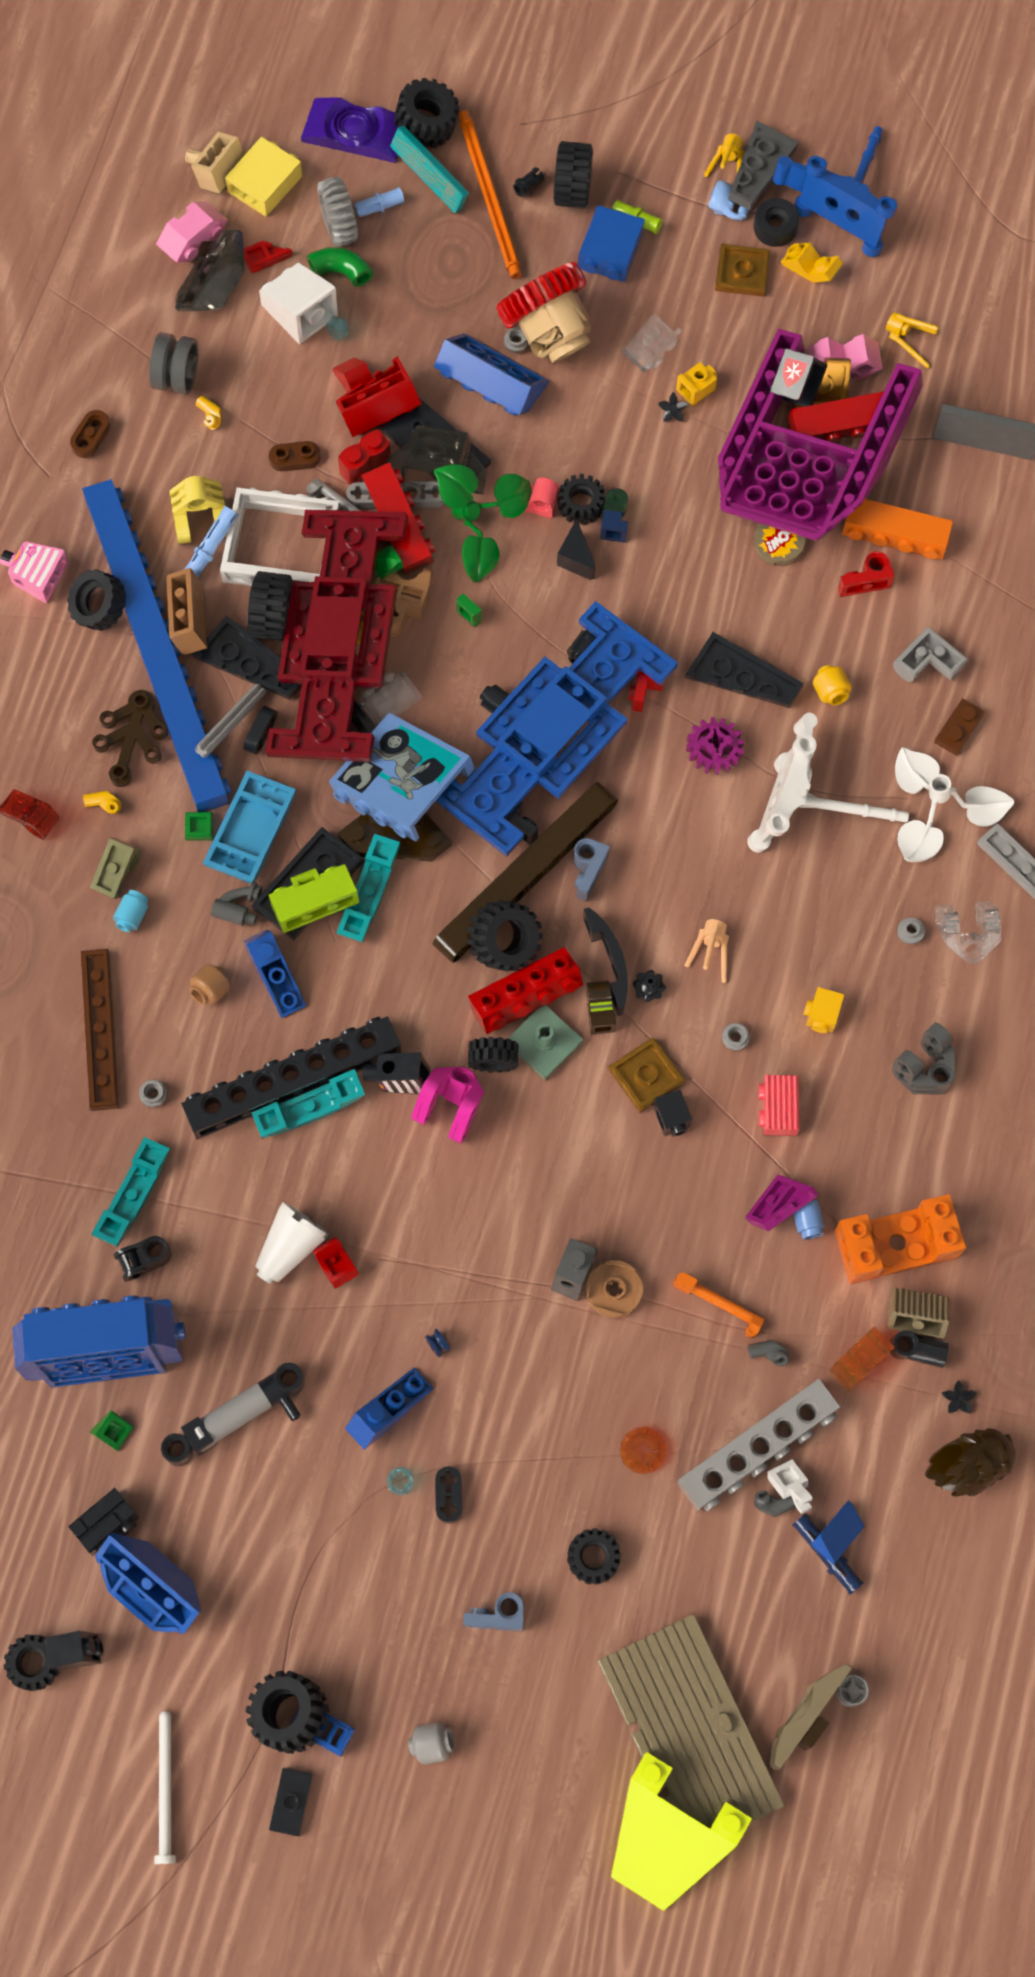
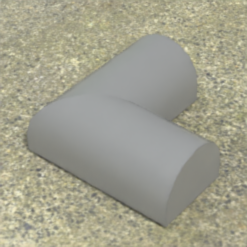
[893,627,968,682]

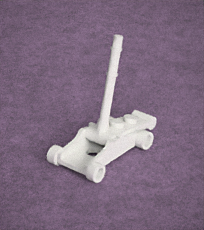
[747,713,909,853]

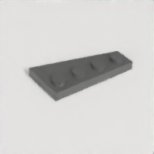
[729,120,799,210]

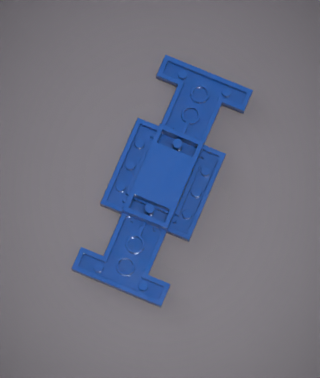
[436,601,678,857]

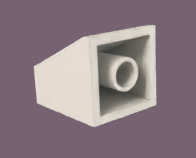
[259,263,338,345]

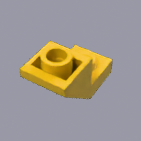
[781,243,843,283]

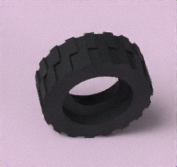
[67,569,126,631]

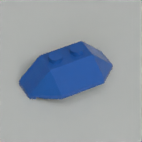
[95,1533,202,1634]

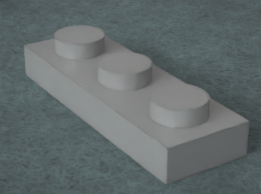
[977,823,1035,899]

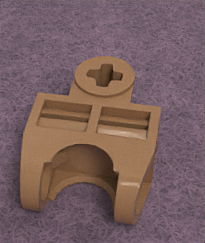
[375,568,432,637]

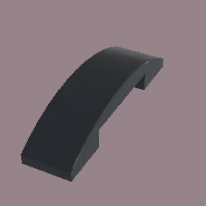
[583,907,628,1016]

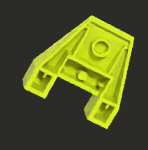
[611,1752,752,1911]

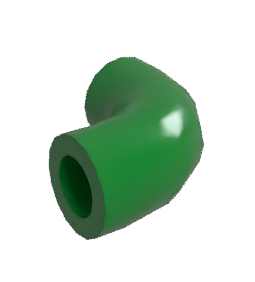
[306,247,374,287]

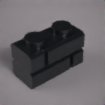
[68,1488,140,1556]

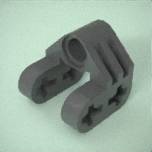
[892,1022,955,1094]

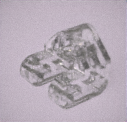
[935,901,1001,964]

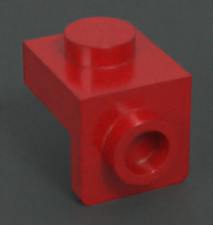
[628,671,664,712]
[313,1237,359,1289]

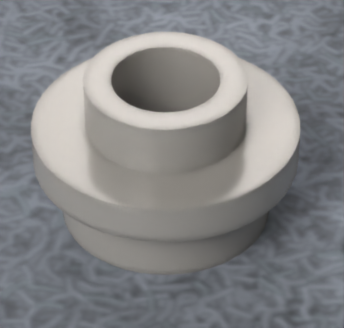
[504,327,529,352]
[897,918,925,944]
[722,1023,750,1051]
[139,1080,167,1108]

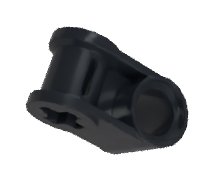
[113,1236,172,1282]

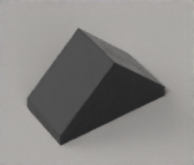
[557,522,596,580]

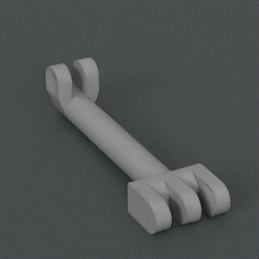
[307,478,361,511]

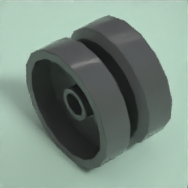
[149,332,198,395]

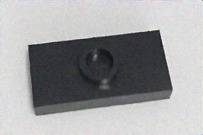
[269,1768,313,1837]

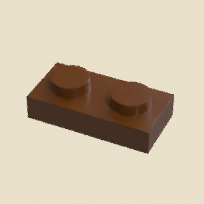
[934,698,985,756]

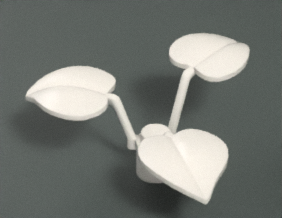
[895,747,1014,862]

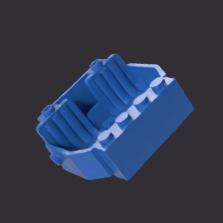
[12,1296,186,1388]

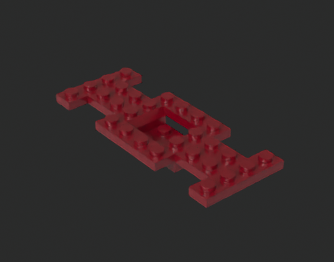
[265,509,408,762]

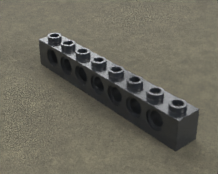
[181,1016,402,1140]

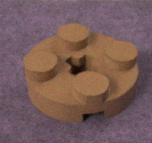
[586,1260,643,1319]

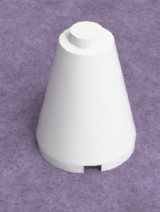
[255,1202,329,1284]

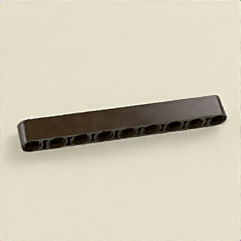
[432,782,618,963]

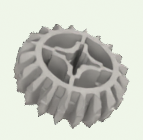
[317,177,358,247]

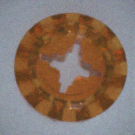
[620,1427,667,1474]

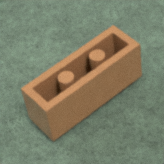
[166,568,207,655]

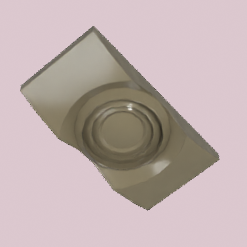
[768,1664,852,1771]

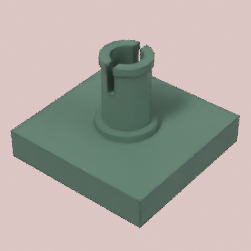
[508,1005,583,1080]

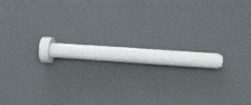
[154,1712,176,1864]

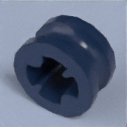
[425,1329,451,1358]

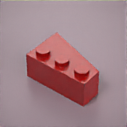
[335,356,421,437]

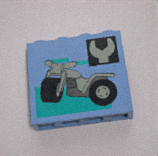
[329,712,475,841]

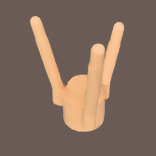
[685,919,729,983]

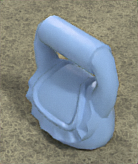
[708,180,749,220]

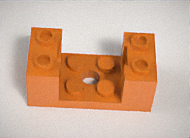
[834,1194,966,1284]

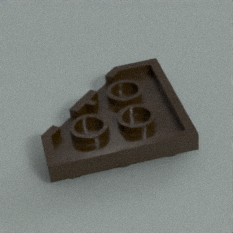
[338,813,452,862]

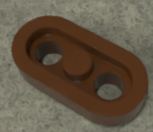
[70,410,110,458]
[269,441,320,472]

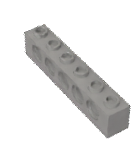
[677,1379,840,1512]

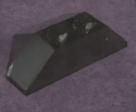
[175,230,245,311]

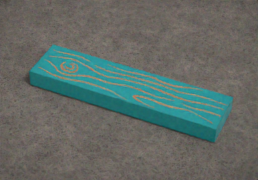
[390,125,469,213]

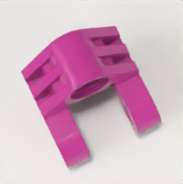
[411,1067,484,1144]

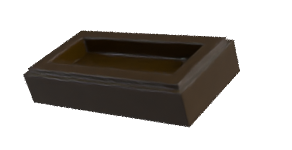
[798,1716,829,1750]

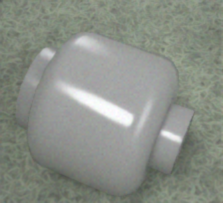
[408,1721,455,1765]

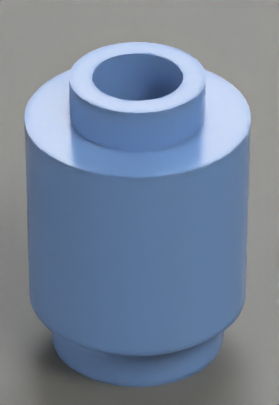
[793,1200,825,1240]

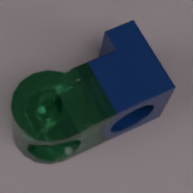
[600,488,628,543]

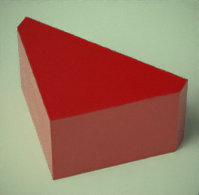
[332,357,373,392]

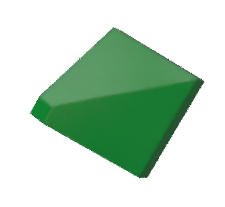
[375,545,404,579]
[90,1410,134,1451]

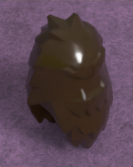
[925,1428,1016,1497]

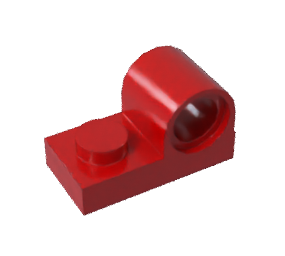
[838,551,894,597]

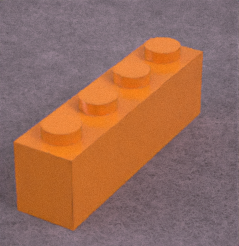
[842,499,953,560]

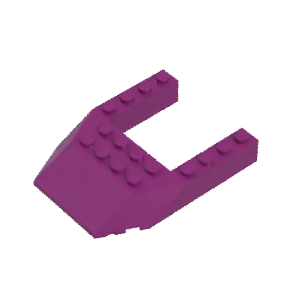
[718,328,923,541]

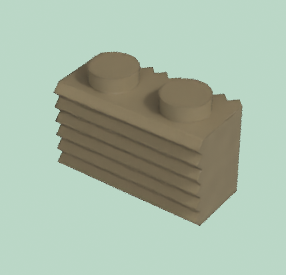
[887,1287,949,1339]

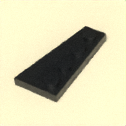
[192,616,302,700]
[685,632,803,708]

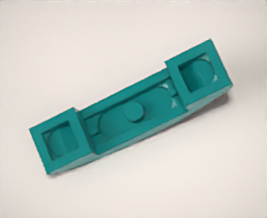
[336,834,400,943]
[251,1069,365,1139]
[91,1137,170,1247]

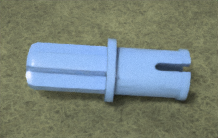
[354,187,404,217]

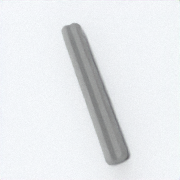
[195,684,266,758]

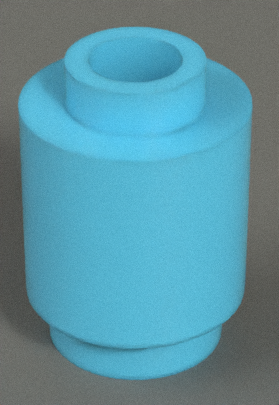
[112,890,149,933]

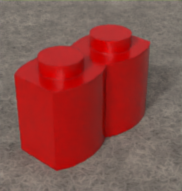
[338,430,391,485]

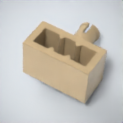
[185,132,244,194]

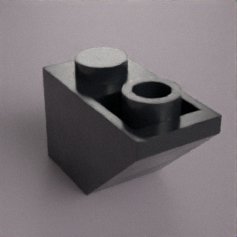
[45,1631,104,1670]

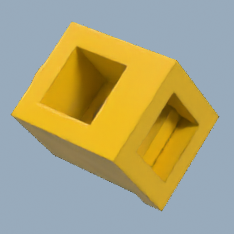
[676,362,717,406]

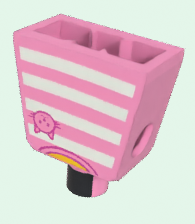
[0,542,68,603]

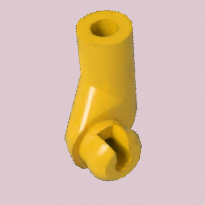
[196,395,222,430]
[83,791,121,814]

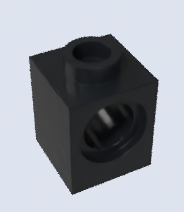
[653,1090,692,1137]

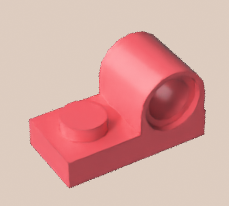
[525,478,559,518]

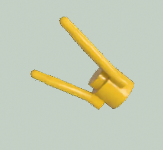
[704,134,745,177]
[886,312,938,368]

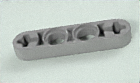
[346,481,445,509]

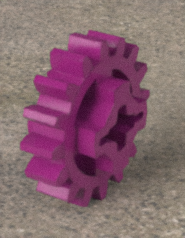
[686,717,744,775]

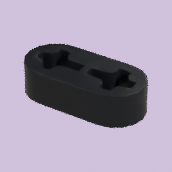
[243,706,278,755]
[435,1466,462,1524]

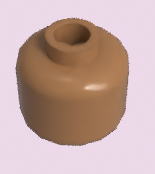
[189,965,230,1005]

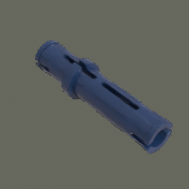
[792,1513,864,1595]

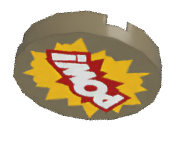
[754,524,806,566]

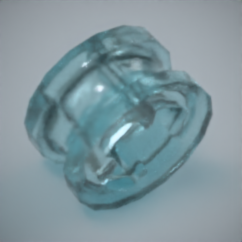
[387,1467,413,1496]

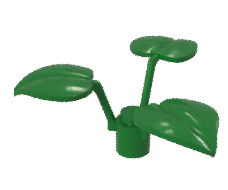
[434,464,532,582]

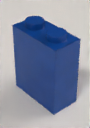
[578,205,645,282]

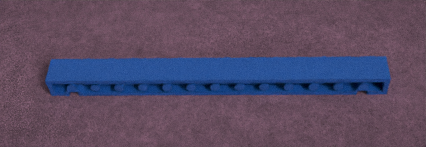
[82,479,231,812]

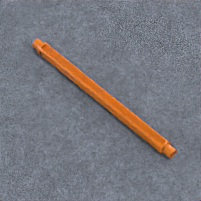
[458,110,522,279]

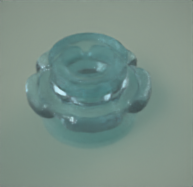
[326,316,349,341]

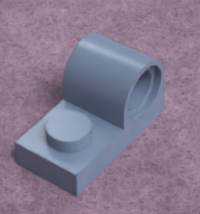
[573,838,610,902]
[463,1592,524,1631]

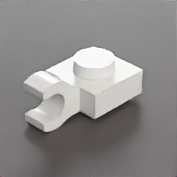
[767,1460,812,1514]

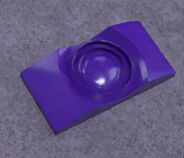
[301,97,398,163]

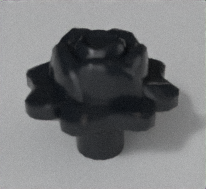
[633,970,666,1002]

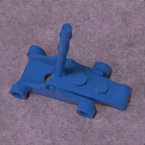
[773,126,897,257]

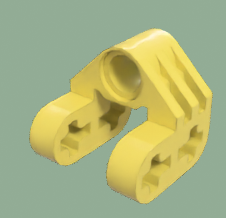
[170,476,228,545]

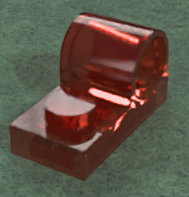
[0,789,60,840]

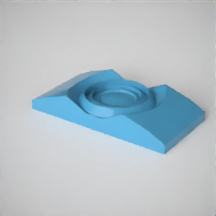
[203,771,296,884]

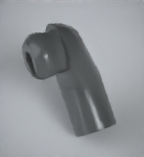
[747,1340,789,1367]
[754,1490,796,1517]

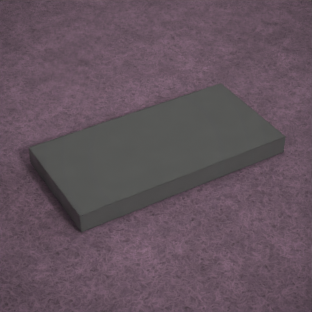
[933,404,1035,460]

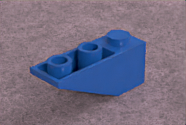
[243,929,306,1018]
[345,1367,433,1450]

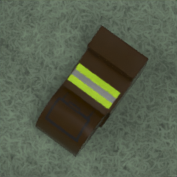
[586,981,616,1035]

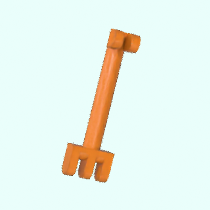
[673,1272,764,1338]

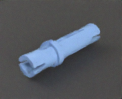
[184,506,239,578]

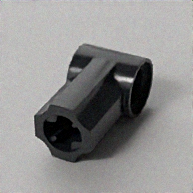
[888,1330,949,1368]

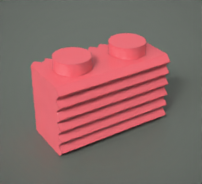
[758,1075,799,1136]

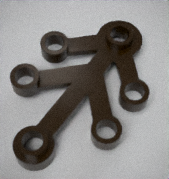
[92,690,168,787]

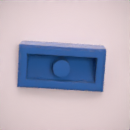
[811,1500,865,1565]

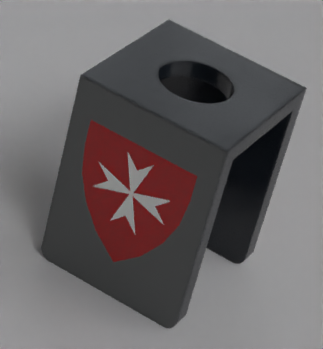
[771,349,828,406]

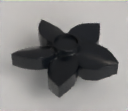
[658,392,689,422]
[941,1380,976,1414]

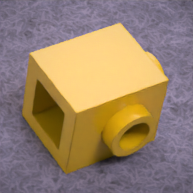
[803,987,844,1033]

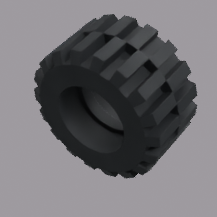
[394,78,460,148]
[553,141,593,208]
[248,571,293,641]
[467,901,543,971]
[246,1671,329,1754]

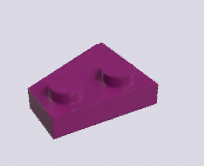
[745,1174,818,1231]

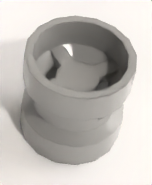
[835,1675,869,1707]

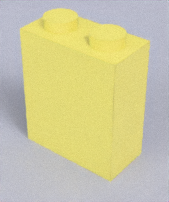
[225,137,302,217]

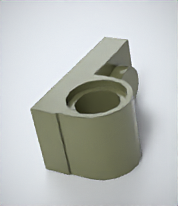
[90,838,141,899]

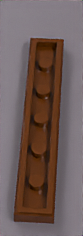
[81,948,119,1111]

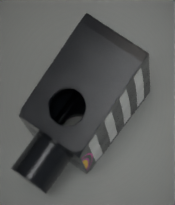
[363,1052,431,1094]

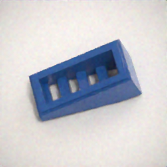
[289,1709,356,1757]

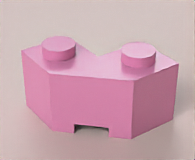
[156,202,228,263]
[808,334,883,380]

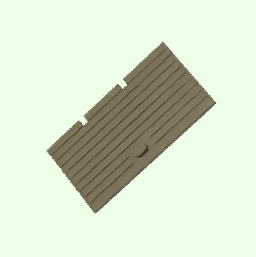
[598,1614,784,1828]

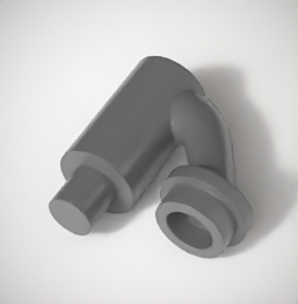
[211,882,262,926]

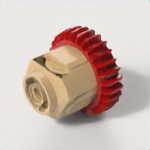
[496,262,591,363]

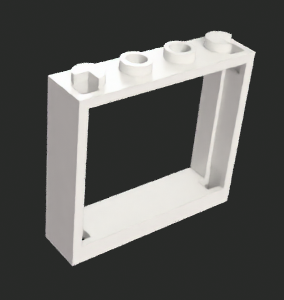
[220,487,340,586]

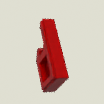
[240,240,293,274]

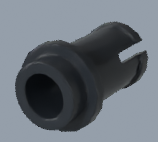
[513,167,545,197]

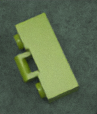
[269,864,359,934]

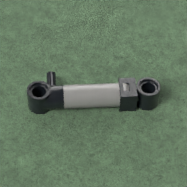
[161,1363,305,1466]

